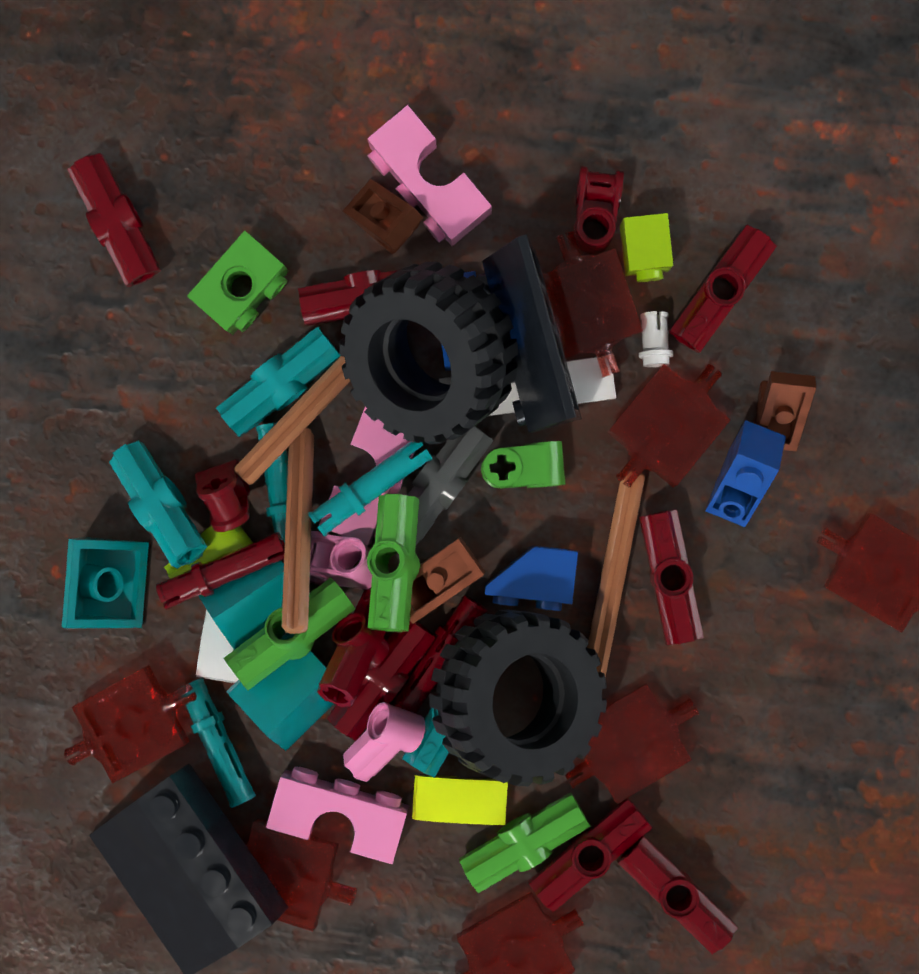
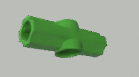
[367,494,420,632]
[224,577,355,691]
[459,792,591,893]

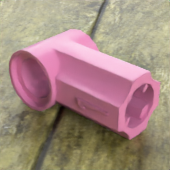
[343,702,425,782]

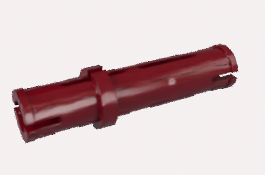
[156,532,285,610]
[392,595,487,714]

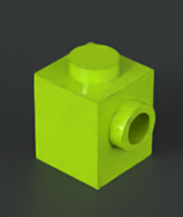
[620,213,673,282]

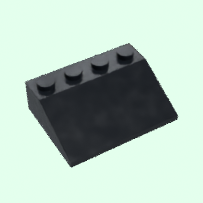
[478,234,582,433]
[89,764,289,974]

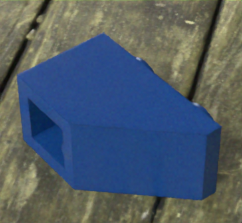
[705,420,786,527]
[485,546,578,611]

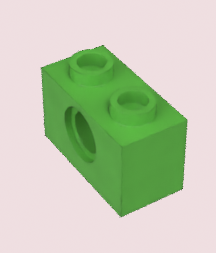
[187,230,289,335]

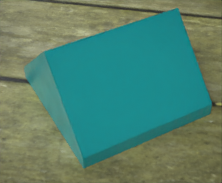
[62,537,149,628]
[199,560,286,650]
[226,633,334,751]

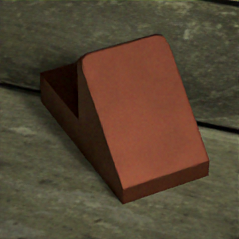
[343,179,423,254]
[755,371,816,451]
[410,537,486,624]

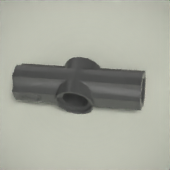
[407,426,494,545]

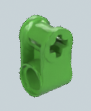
[481,441,566,489]

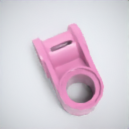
[310,531,372,590]

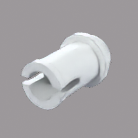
[638,311,674,367]

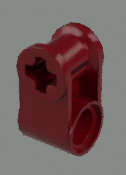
[574,166,624,254]
[195,459,250,532]

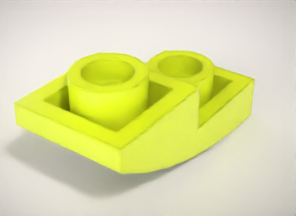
[412,775,508,825]

